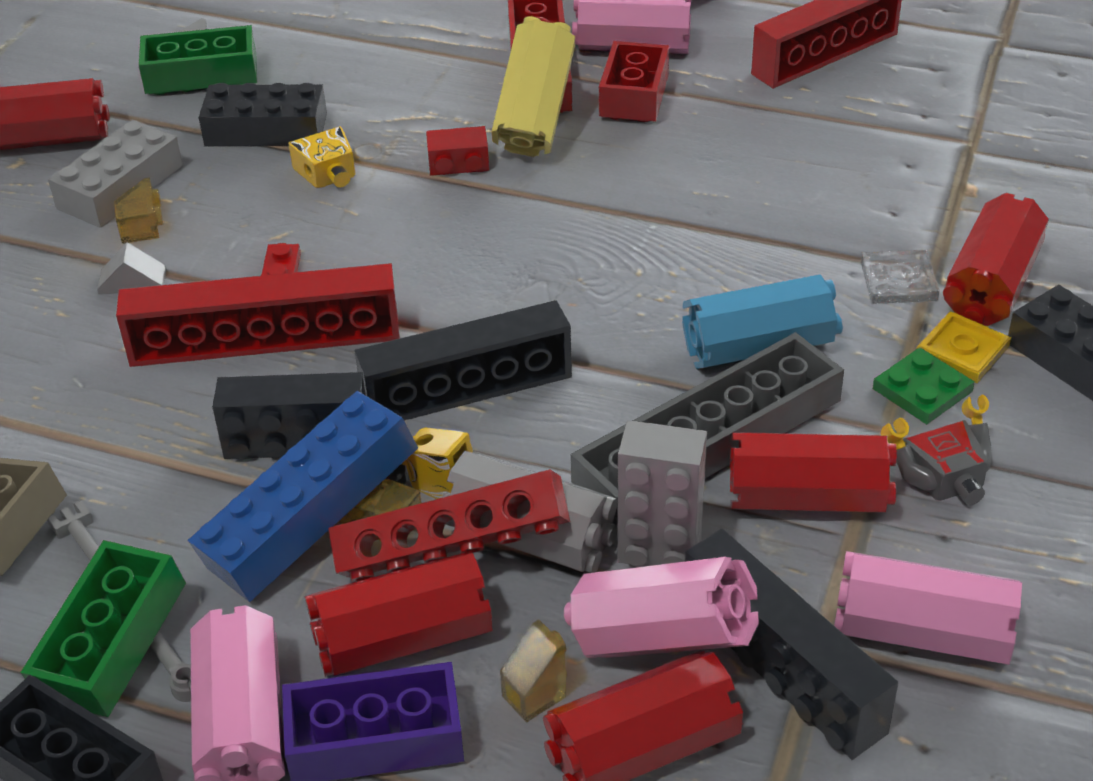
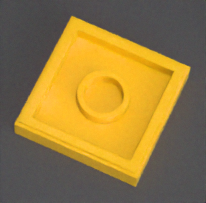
[916,311,1011,383]

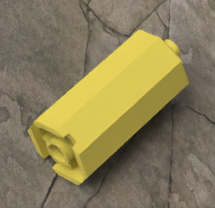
[491,16,575,157]

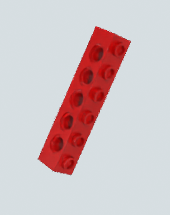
[329,469,570,582]

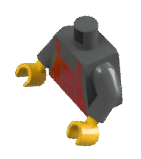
[880,394,991,505]

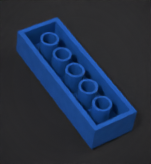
[188,391,418,602]

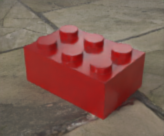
[599,41,669,122]

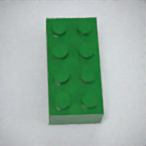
[139,25,257,95]
[20,540,186,717]

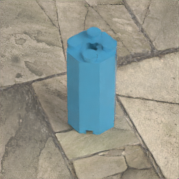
[682,274,843,369]

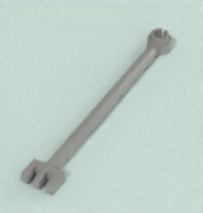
[47,500,191,702]

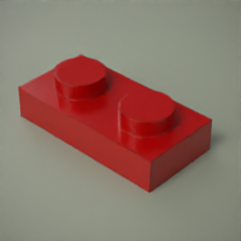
[261,243,301,276]

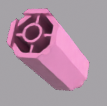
[572,0,691,54]
[834,551,1022,665]
[564,557,759,658]
[190,605,285,781]

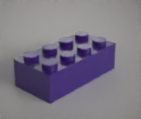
[282,662,465,781]

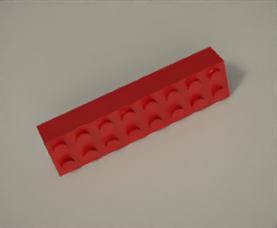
[116,263,400,367]

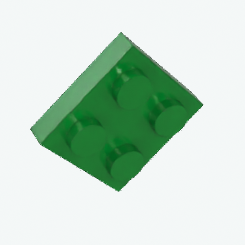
[872,347,975,425]

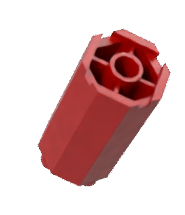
[0,78,110,150]
[943,193,1049,326]
[730,433,897,512]
[304,552,493,677]
[543,650,743,781]

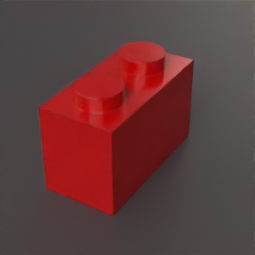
[426,126,489,176]

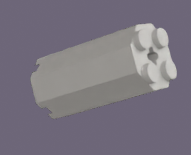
[442,451,618,573]

